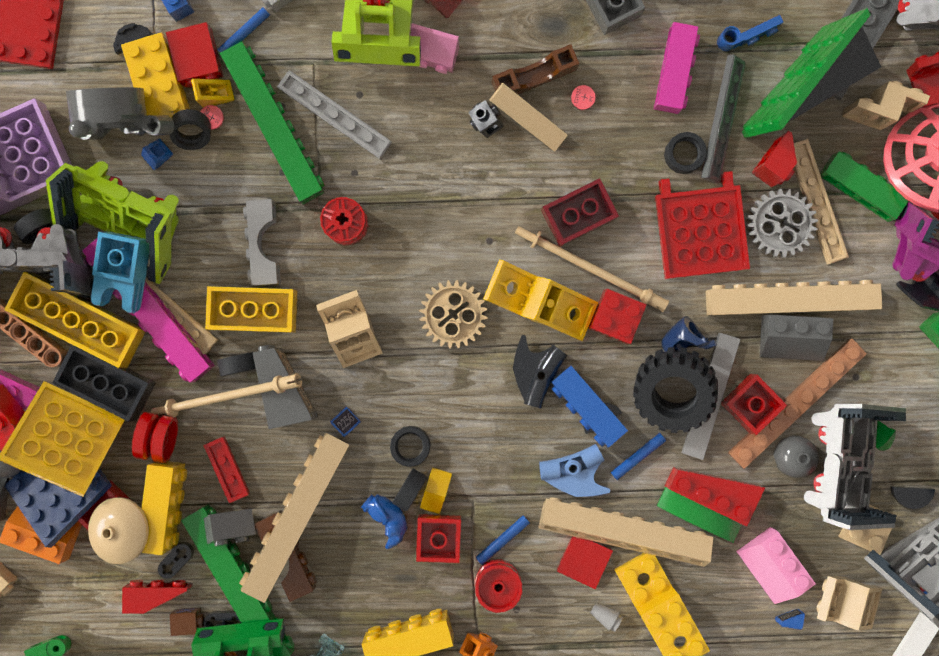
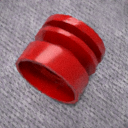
[320,197,369,246]

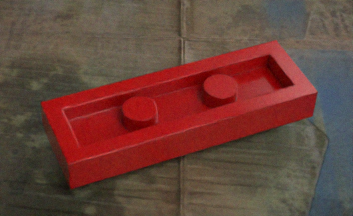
[203,436,250,503]

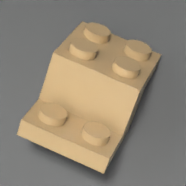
[841,81,930,130]
[316,290,383,368]
[817,576,883,631]

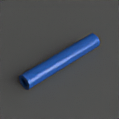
[217,7,270,53]
[610,433,666,480]
[476,515,530,565]

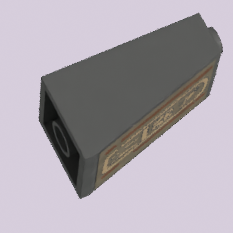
[252,345,318,429]

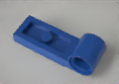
[717,15,783,51]

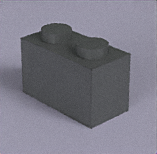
[204,509,256,547]

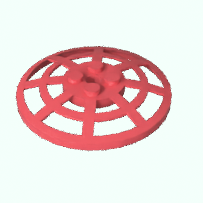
[883,103,939,213]

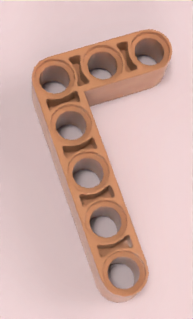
[0,298,68,367]

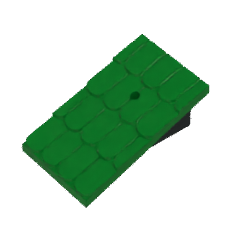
[742,8,881,138]

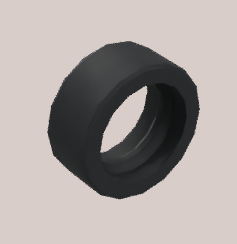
[169,109,211,150]
[664,132,707,174]
[14,208,53,244]
[217,351,257,377]
[390,426,431,467]
[392,468,427,512]

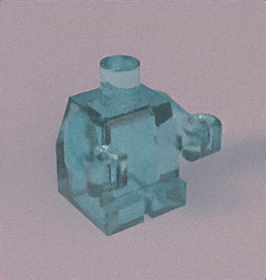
[310,634,345,656]

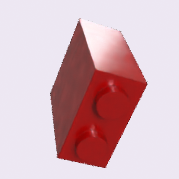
[165,22,224,88]

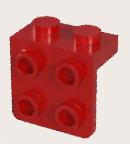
[906,52,939,108]

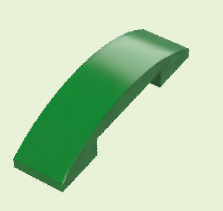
[656,487,742,543]

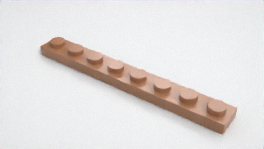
[728,338,867,469]

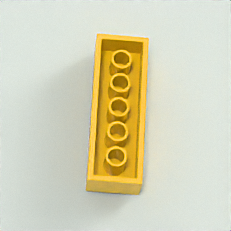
[4,272,146,368]

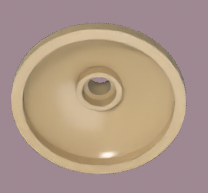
[88,497,149,564]

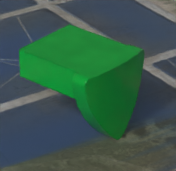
[875,421,896,451]

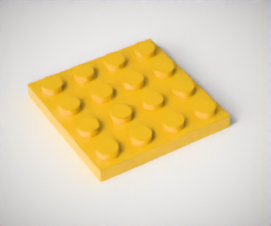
[0,381,125,497]

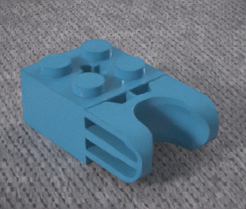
[91,232,150,313]

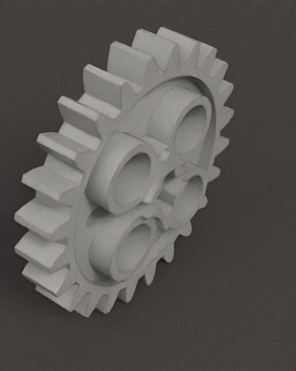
[746,189,818,258]

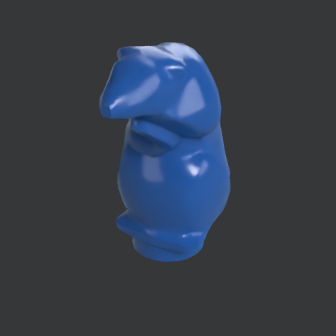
[361,494,407,549]

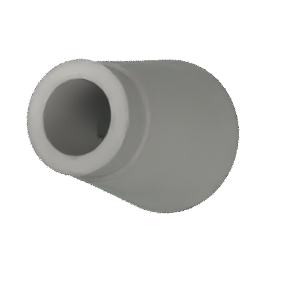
[590,602,623,632]

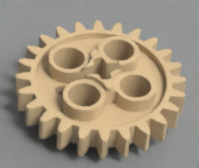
[419,280,488,349]

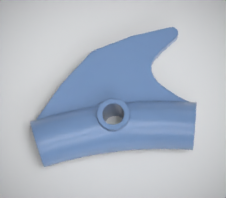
[539,444,610,497]

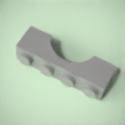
[243,199,281,287]

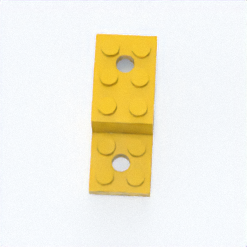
[483,259,598,341]
[614,553,710,656]

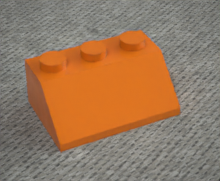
[0,506,82,564]

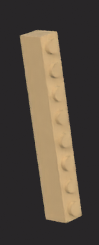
[706,280,882,316]
[239,433,349,603]
[539,497,713,567]

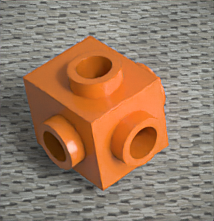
[459,632,498,656]

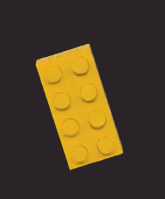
[121,32,190,117]
[205,286,297,333]
[142,461,187,555]
[361,609,454,656]

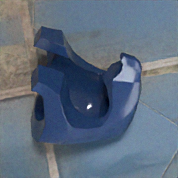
[662,316,717,352]

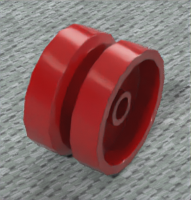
[132,412,178,464]
[475,559,522,613]

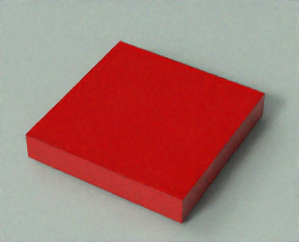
[556,536,613,589]

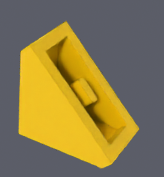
[191,79,235,108]
[420,467,452,514]

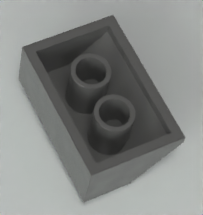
[760,315,833,361]

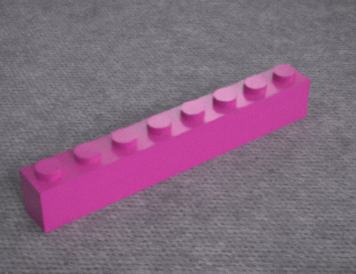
[82,239,215,383]

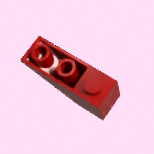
[122,580,193,614]

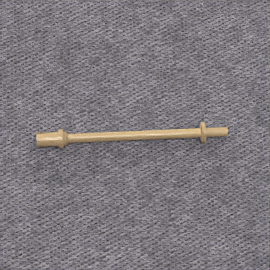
[515,226,669,312]
[151,373,302,417]

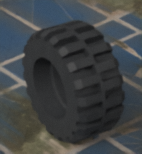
[633,347,718,433]

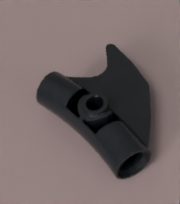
[896,272,939,311]
[513,335,567,409]

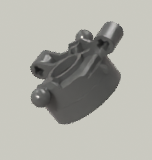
[66,87,174,140]

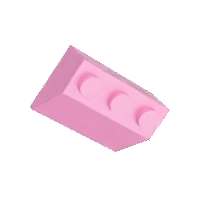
[410,23,459,74]
[736,527,816,604]

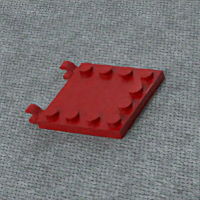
[0,0,64,70]
[655,171,750,279]

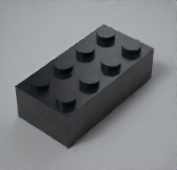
[52,345,156,422]

